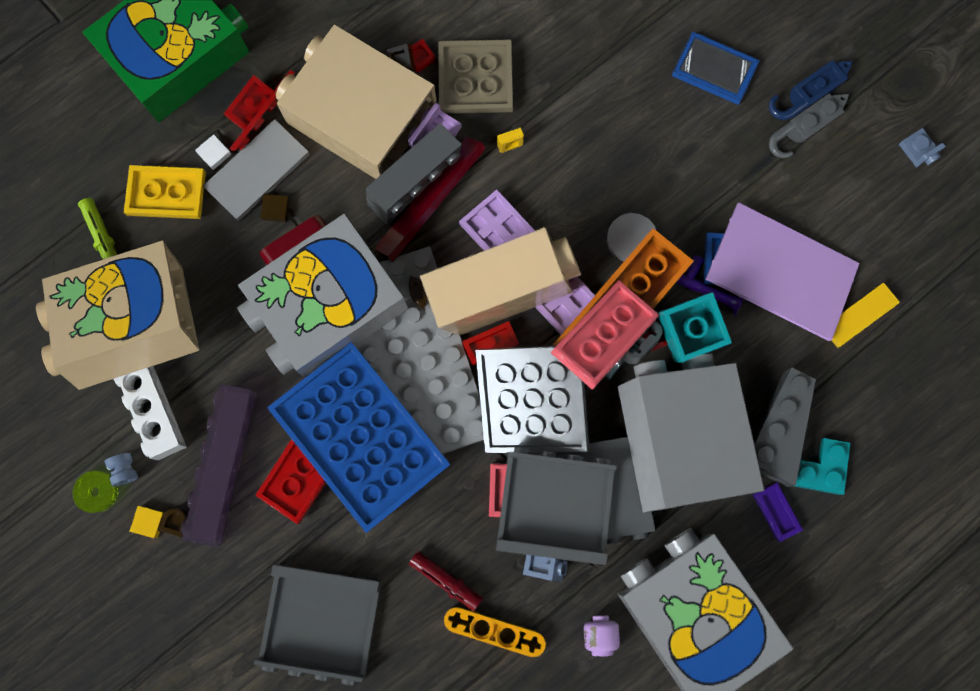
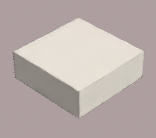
[195,135,232,170]

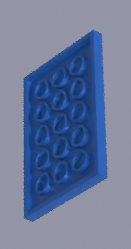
[267,342,450,533]

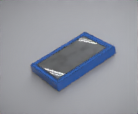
[672,32,760,105]

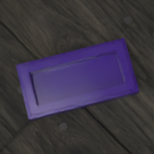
[752,482,803,542]

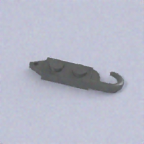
[769,93,849,158]

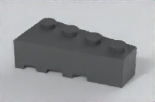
[366,123,462,225]
[752,367,816,487]

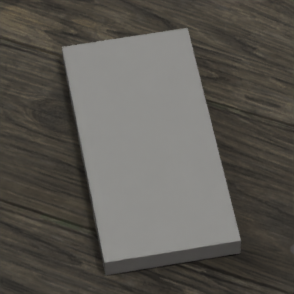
[203,120,310,221]

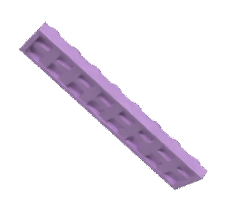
[459,190,595,335]

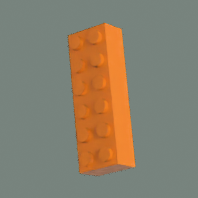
[552,228,693,346]

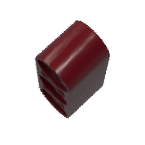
[259,215,327,265]

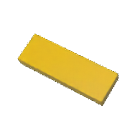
[832,283,900,348]

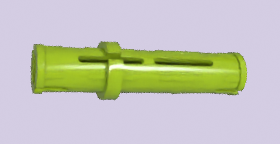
[78,198,117,259]

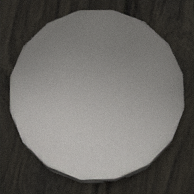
[607,213,656,262]

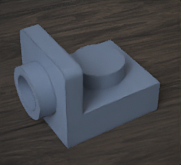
[899,128,946,168]
[523,555,568,582]

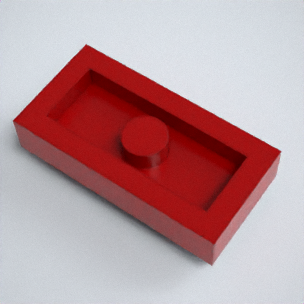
[462,321,519,366]

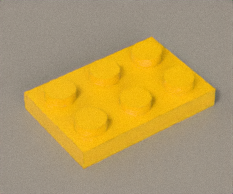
[124,165,206,219]

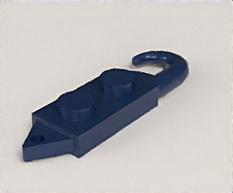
[769,60,852,120]

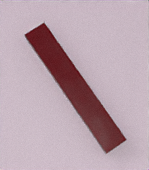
[374,136,486,262]

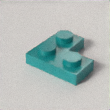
[794,438,850,495]

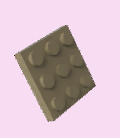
[439,40,513,113]

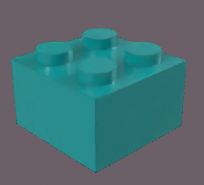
[657,292,732,362]

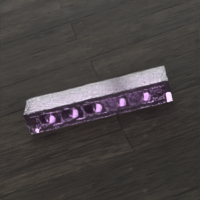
[181,384,257,546]

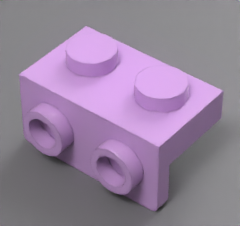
[408,103,461,149]

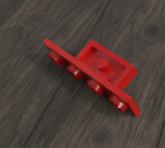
[223,70,294,152]

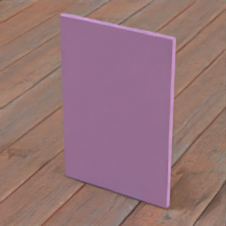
[706,203,859,341]

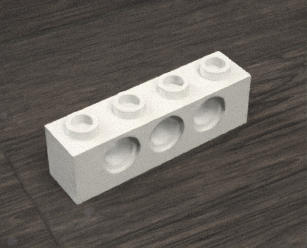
[114,366,187,460]

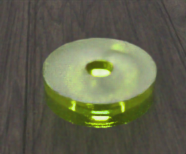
[72,471,118,513]

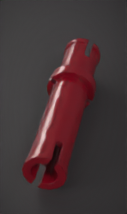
[409,551,483,612]

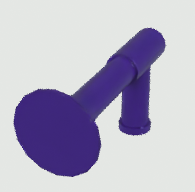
[676,255,744,318]

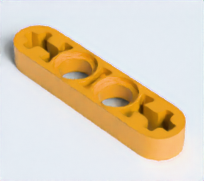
[444,607,546,657]

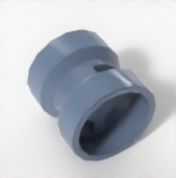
[104,453,138,487]

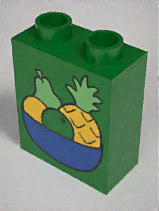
[82,0,249,123]

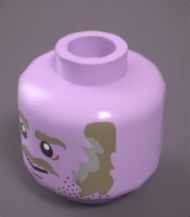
[584,615,620,656]

